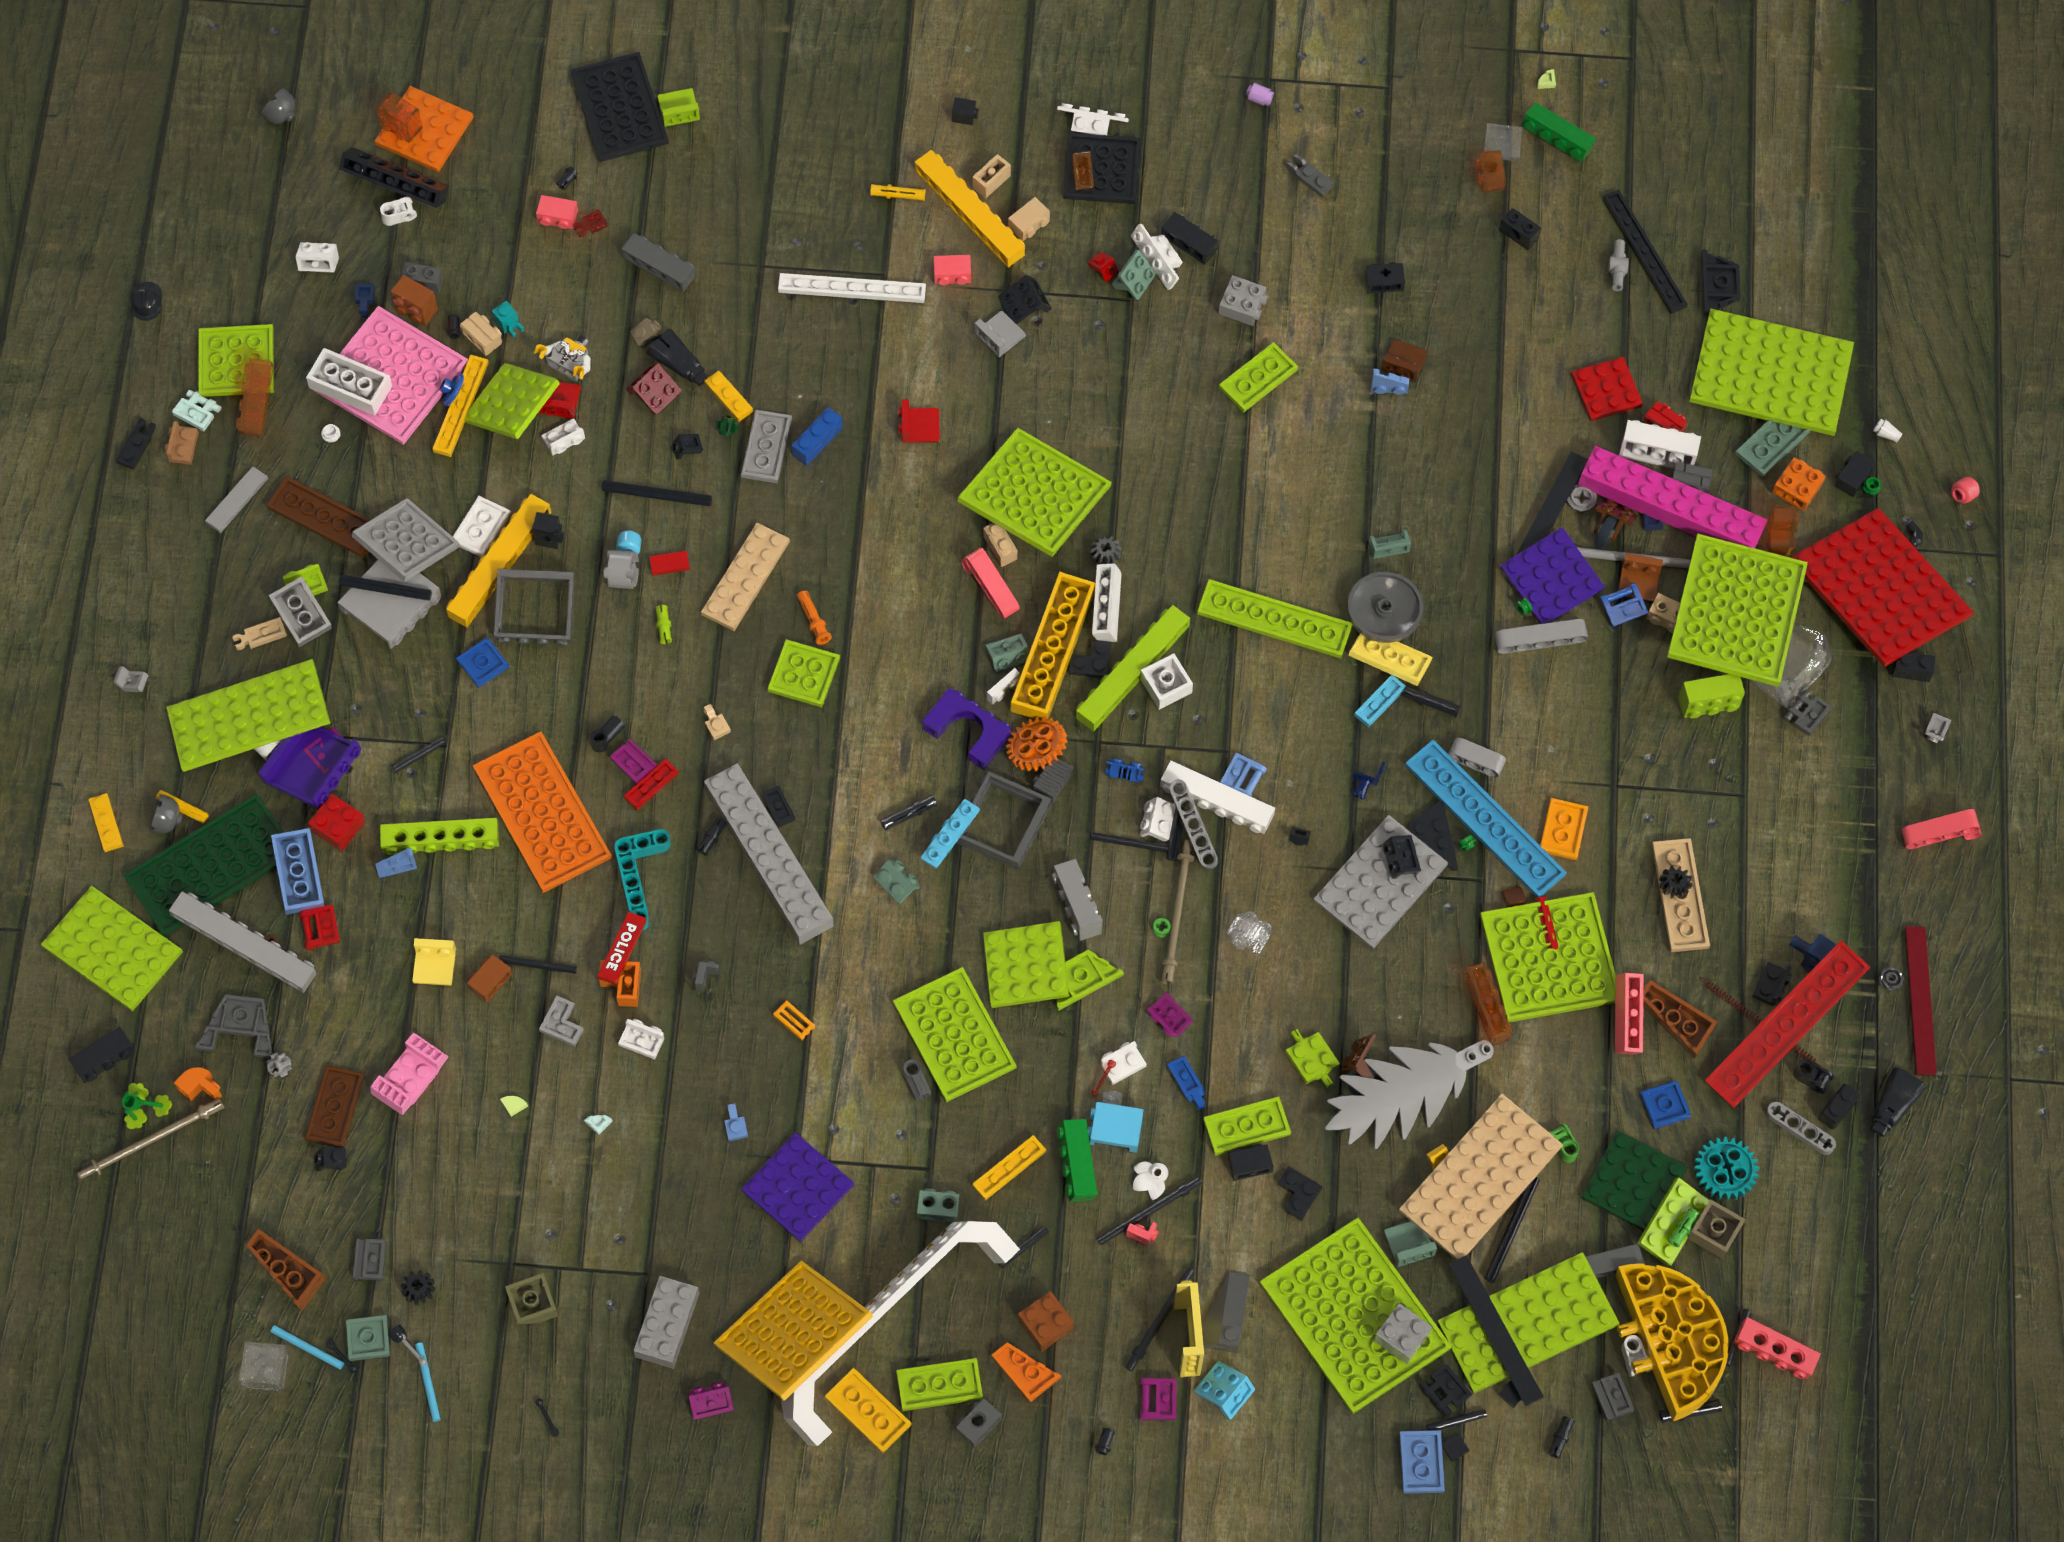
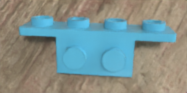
[921,799,980,868]

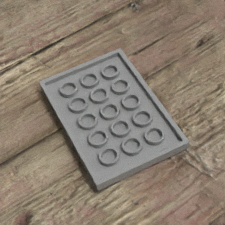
[1314,815,1448,949]

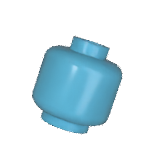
[616,530,642,554]

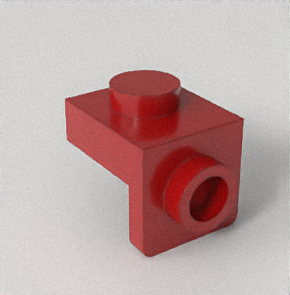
[1087,252,1119,282]

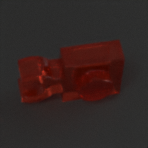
[573,209,608,238]

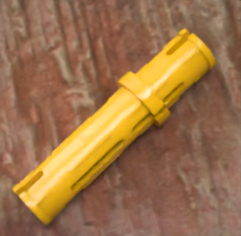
[870,184,926,201]

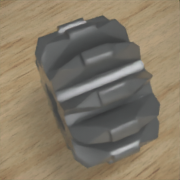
[1090,535,1122,565]

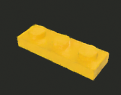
[704,371,753,422]
[89,793,124,852]

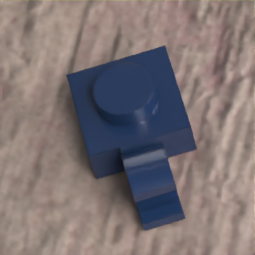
[355,284,375,317]

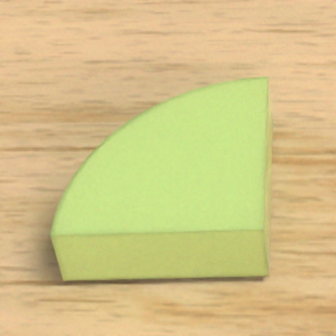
[1537,69,1556,89]
[500,1096,528,1117]

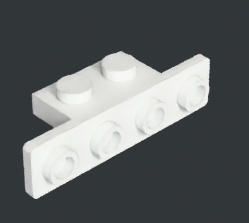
[1057,103,1129,136]
[1131,224,1183,290]

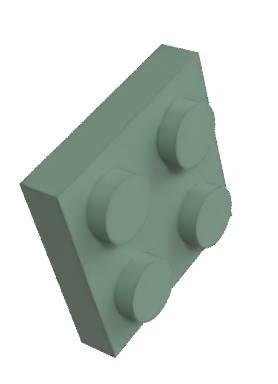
[346,1315,390,1361]

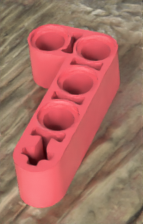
[961,547,1020,619]
[1901,809,1982,849]

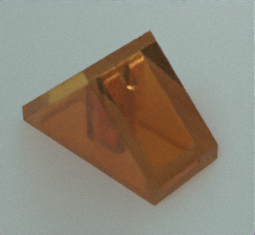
[1072,151,1094,190]

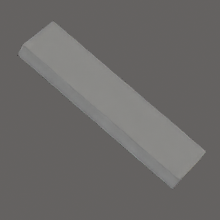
[205,467,268,533]

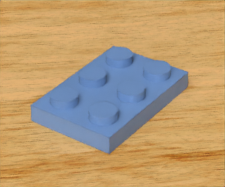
[1399,1431,1445,1494]

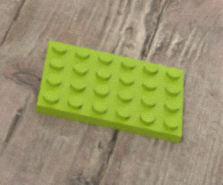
[41,886,183,1012]
[893,967,1017,1102]

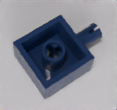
[1789,934,1837,973]

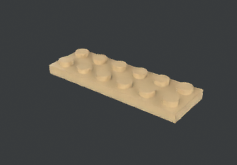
[701,523,790,631]
[1652,838,1710,952]

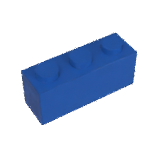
[792,407,843,466]

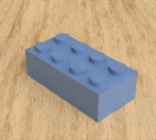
[271,828,324,915]

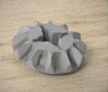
[1568,485,1597,513]

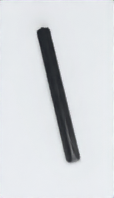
[602,480,712,506]
[1485,1177,1540,1283]

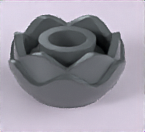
[1879,967,1904,991]

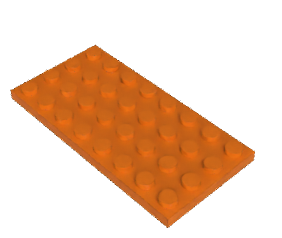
[473,732,612,893]

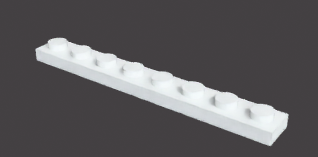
[778,273,926,303]

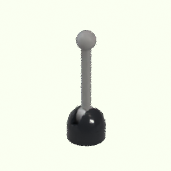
[388,1325,427,1366]

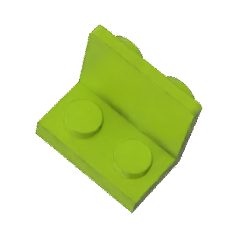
[658,88,700,127]

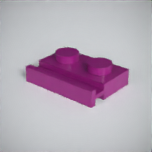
[610,739,657,784]

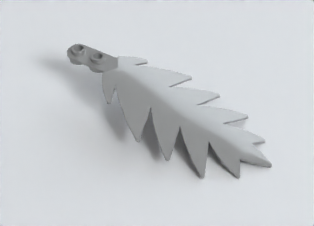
[1325,1040,1494,1149]

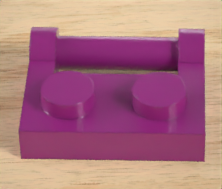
[1139,1378,1177,1421]

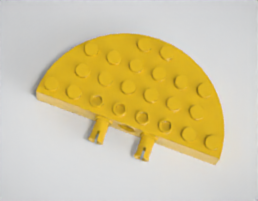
[1615,1264,1728,1421]

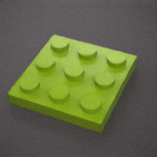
[768,639,840,708]

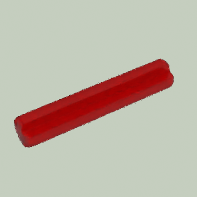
[1535,896,1559,950]

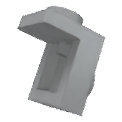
[114,666,148,692]
[1924,713,1951,743]

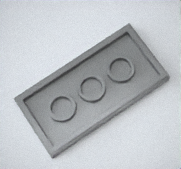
[741,410,792,483]

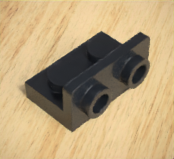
[1383,835,1421,879]
[1752,962,1792,1007]

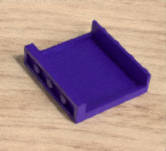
[258,727,361,809]

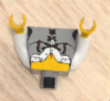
[534,335,591,382]

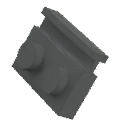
[353,1239,387,1281]
[1591,1373,1635,1422]

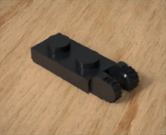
[116,419,156,470]

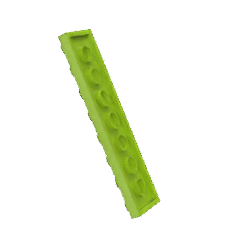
[1197,579,1352,659]

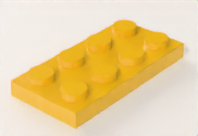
[825,1368,912,1453]

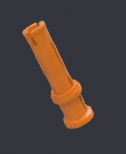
[797,590,832,645]

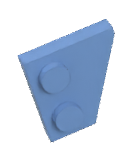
[1371,369,1409,395]
[375,848,417,878]

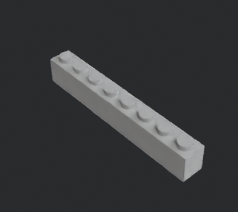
[169,892,316,993]

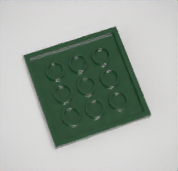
[1581,1130,1688,1231]

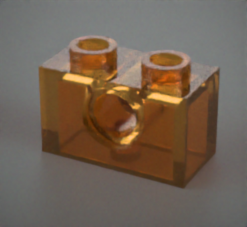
[1475,150,1506,192]

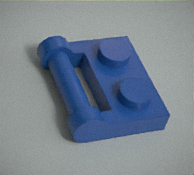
[1600,582,1648,627]

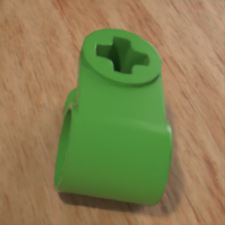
[1548,1123,1579,1163]

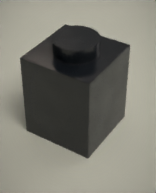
[952,97,979,125]

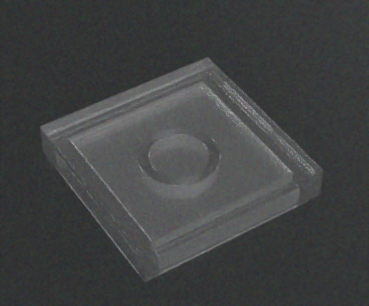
[1483,123,1523,161]

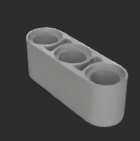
[1448,738,1506,778]

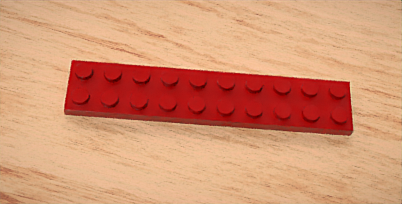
[1705,940,1870,1109]

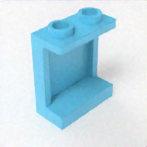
[1088,1102,1144,1153]

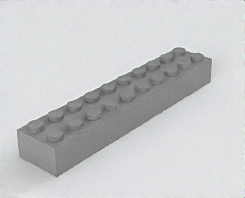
[704,763,834,945]

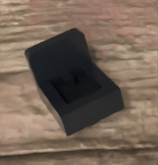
[314,1147,347,1172]

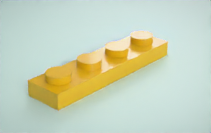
[972,1135,1046,1201]

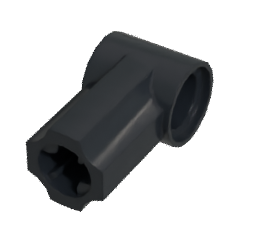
[590,715,625,753]

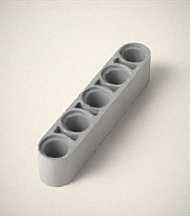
[1494,619,1588,654]
[1170,779,1218,869]

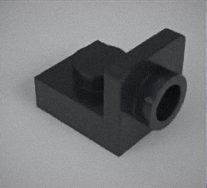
[672,434,703,459]

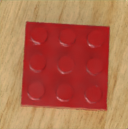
[1571,357,1643,422]

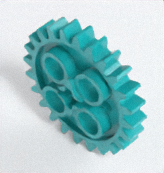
[1694,1137,1759,1201]

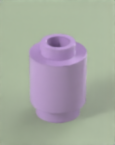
[1246,83,1274,106]

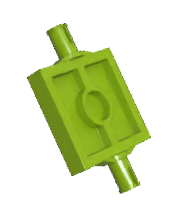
[1285,1029,1340,1088]

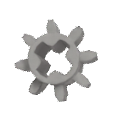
[267,1053,292,1078]

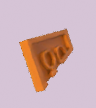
[991,1343,1061,1403]

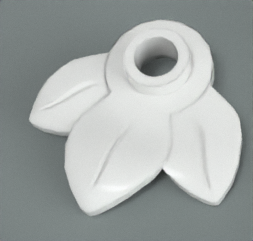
[1133,1162,1168,1200]

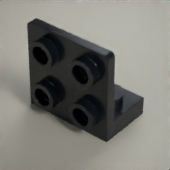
[998,275,1052,325]

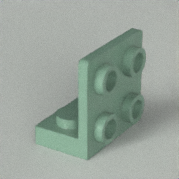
[1384,1221,1437,1267]

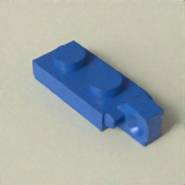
[1167,1056,1205,1110]

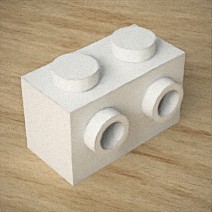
[296,242,339,272]

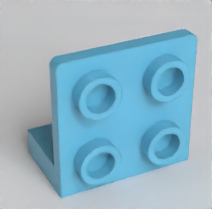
[1194,1361,1255,1420]

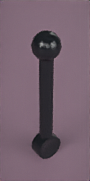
[327,1340,357,1373]
[535,1399,559,1437]

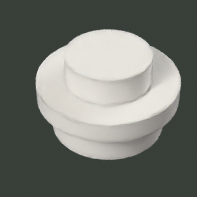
[321,424,340,442]

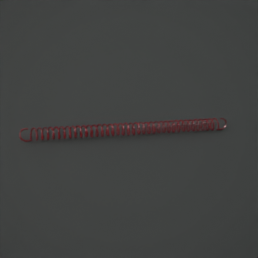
[1700,977,1819,1066]

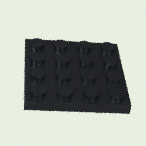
[1063,133,1141,204]

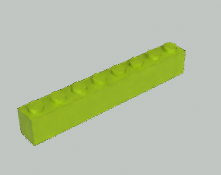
[1076,605,1190,732]

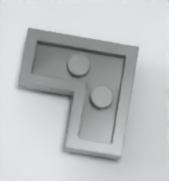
[539,996,584,1047]

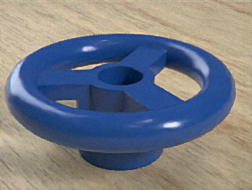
[439,373,464,406]

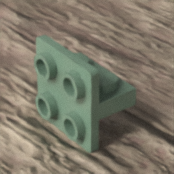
[1112,249,1156,300]

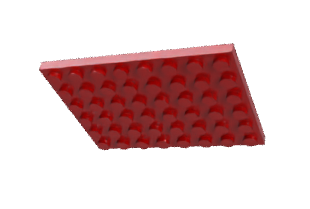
[1790,508,1974,667]

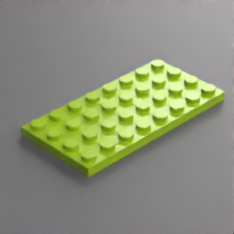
[166,659,330,772]
[1438,1252,1620,1394]

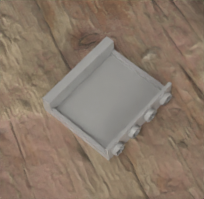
[338,560,441,649]

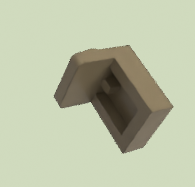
[630,318,662,347]

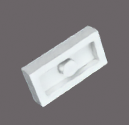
[987,668,1020,705]

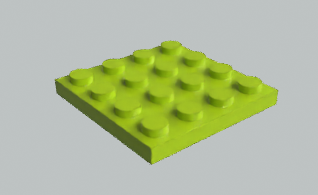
[199,324,274,397]
[465,363,560,439]
[984,921,1069,1008]

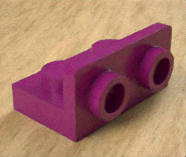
[688,1381,734,1420]

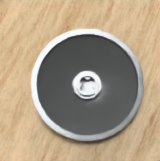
[1347,572,1423,643]

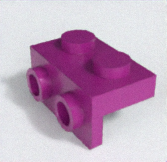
[1147,992,1194,1037]

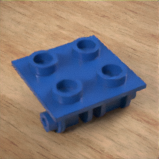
[1105,758,1146,783]

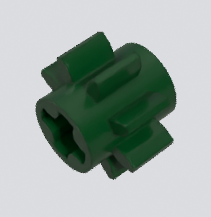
[715,415,739,437]

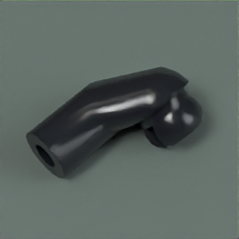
[1906,521,1923,548]

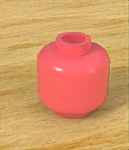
[1952,476,1980,504]

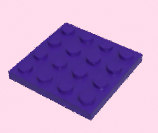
[1500,527,1605,624]
[741,1132,854,1242]

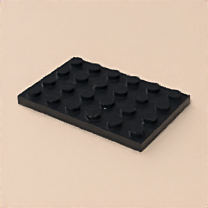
[570,52,669,162]

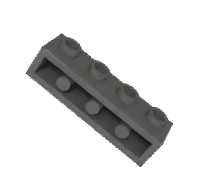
[622,233,696,292]

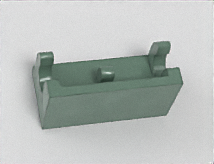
[1368,530,1411,559]

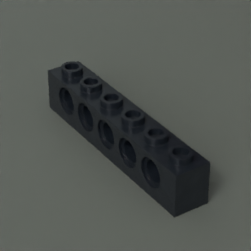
[339,147,449,208]

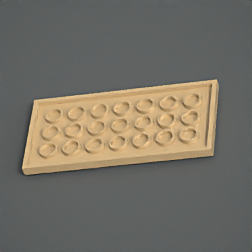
[1399,1094,1563,1260]

